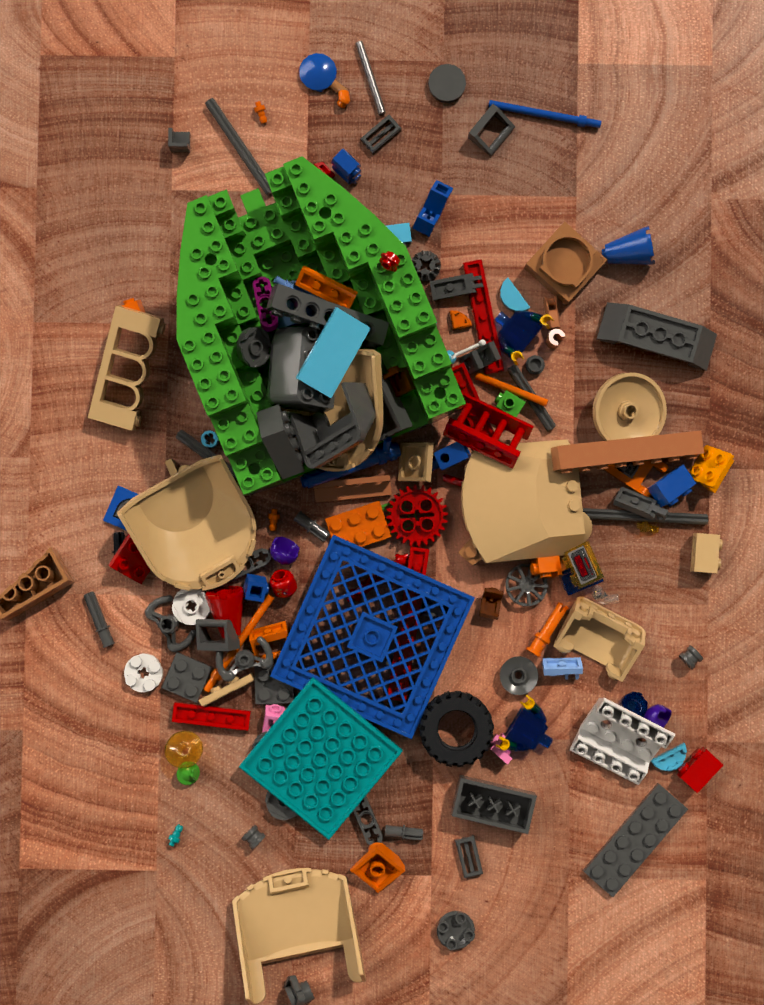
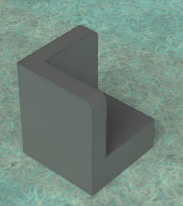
[168,128,191,153]

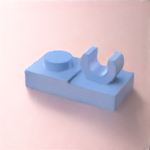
[542,657,583,680]

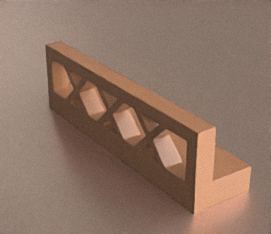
[313,475,392,503]

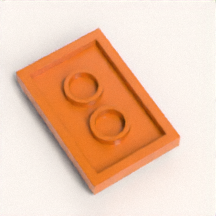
[325,501,392,547]

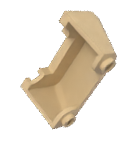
[553,596,646,682]

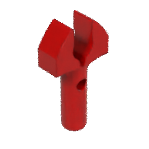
[442,474,464,487]

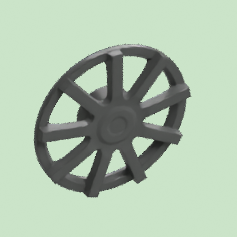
[505,563,548,606]

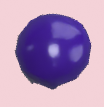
[270,537,299,565]
[644,704,672,728]

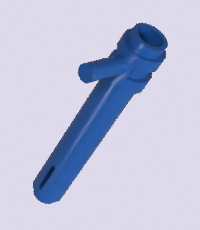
[300,437,401,489]

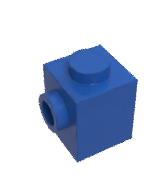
[243,573,269,602]

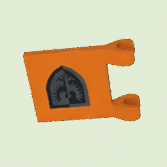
[604,460,668,497]

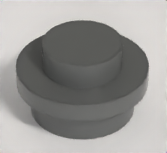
[525,355,545,375]

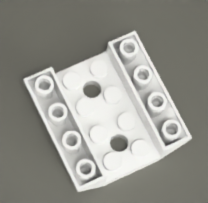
[570,698,675,785]

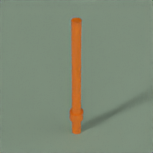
[203,594,275,692]

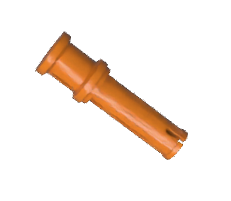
[526,602,569,658]

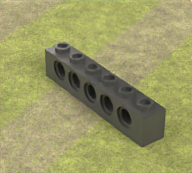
[266,284,389,349]

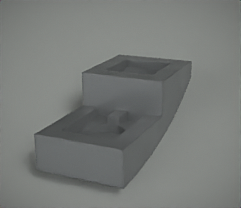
[459,341,501,375]

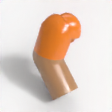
[330,80,350,108]

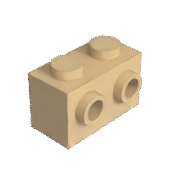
[690,533,723,573]

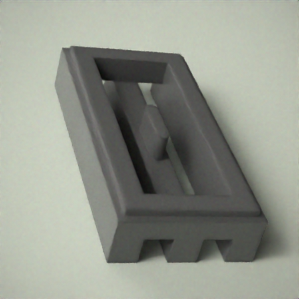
[360,114,401,154]
[455,835,483,878]

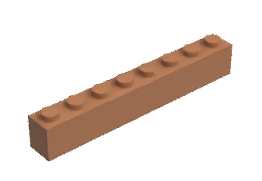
[551,431,704,474]

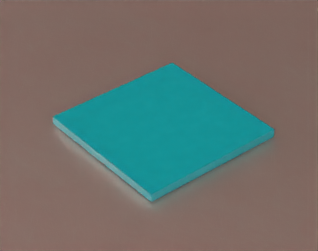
[239,677,403,840]

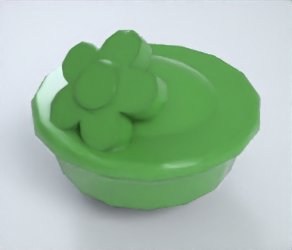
[177,762,200,785]

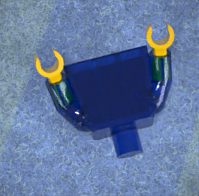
[494,311,554,366]
[496,695,553,752]

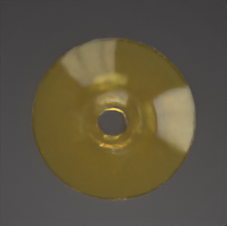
[165,731,203,769]

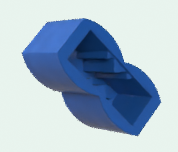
[331,148,361,185]

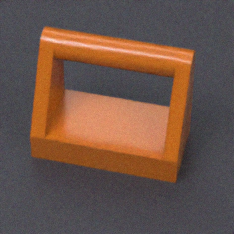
[249,621,289,662]

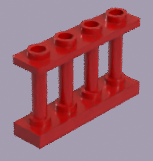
[443,393,534,469]

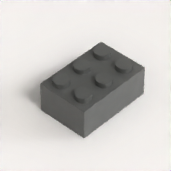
[256,404,305,480]

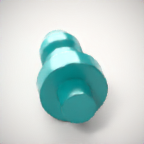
[168,824,183,847]

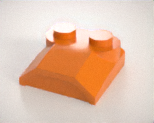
[350,842,405,893]

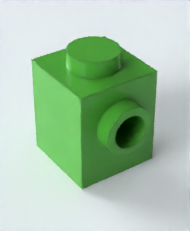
[494,390,526,417]

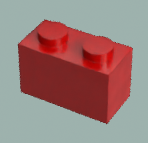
[677,747,723,794]

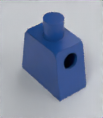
[432,442,471,471]

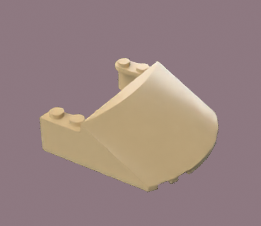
[232,868,366,1005]

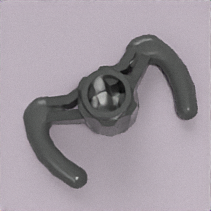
[145,595,196,652]
[215,636,273,682]

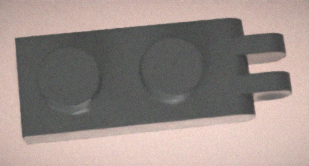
[430,273,483,301]

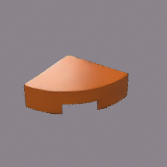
[449,310,472,330]

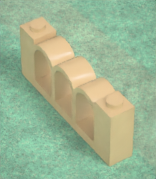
[88,305,166,431]

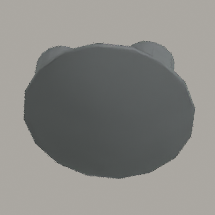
[436,911,475,951]

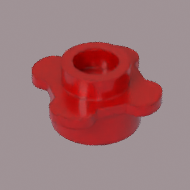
[379,251,400,272]

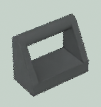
[468,104,515,156]
[196,619,240,651]

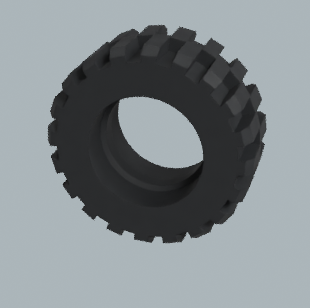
[419,691,494,767]

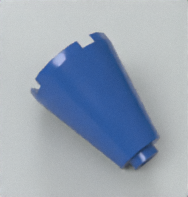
[602,226,655,265]

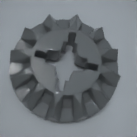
[412,250,441,281]

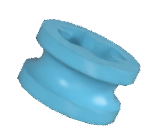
[201,430,219,448]

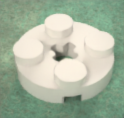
[172,589,211,625]
[124,653,164,692]

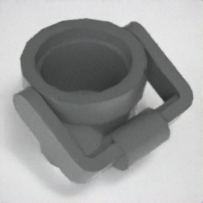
[284,975,315,1005]

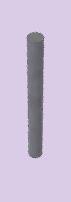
[355,41,386,115]

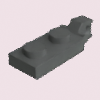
[613,487,668,523]

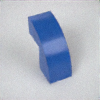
[413,180,453,237]

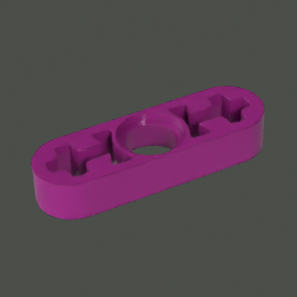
[253,277,279,332]

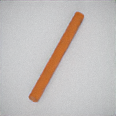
[475,372,549,407]

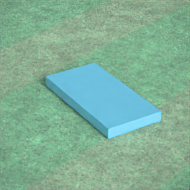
[296,307,371,398]

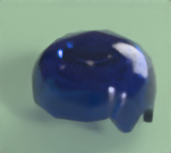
[619,692,648,718]

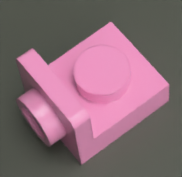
[262,704,285,733]
[490,732,512,765]

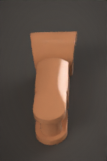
[543,295,566,349]

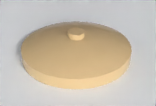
[592,373,667,441]

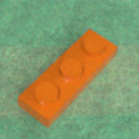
[295,265,358,309]

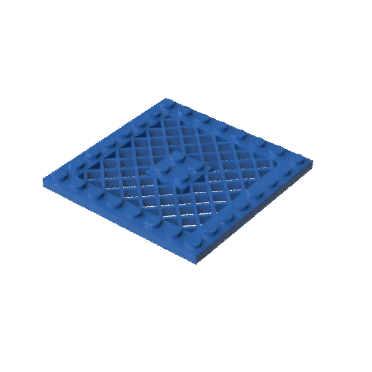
[270,534,475,739]

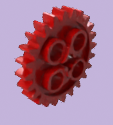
[386,484,448,547]

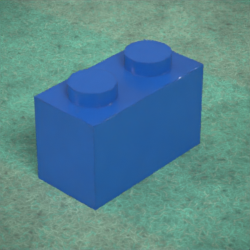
[647,464,696,507]

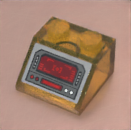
[562,541,604,590]

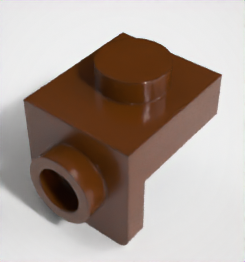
[382,366,416,397]
[479,587,504,620]

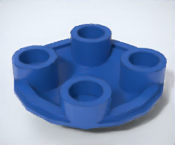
[299,53,337,92]

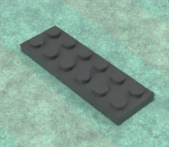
[583,783,688,897]

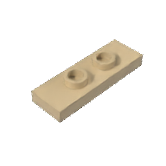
[199,673,255,706]

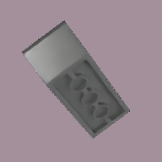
[596,302,717,371]

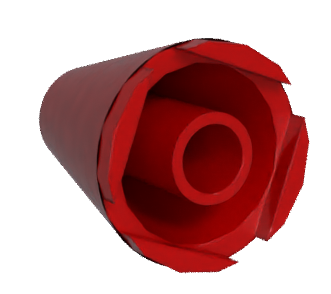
[205,586,244,638]

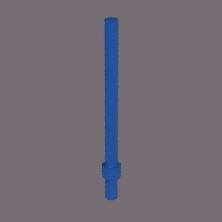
[488,100,601,128]

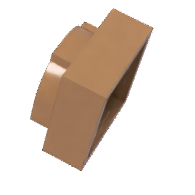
[524,222,607,306]

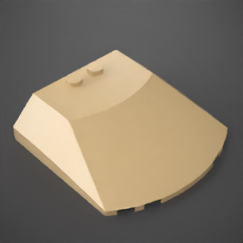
[461,439,585,563]

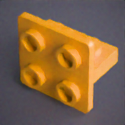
[689,445,734,493]

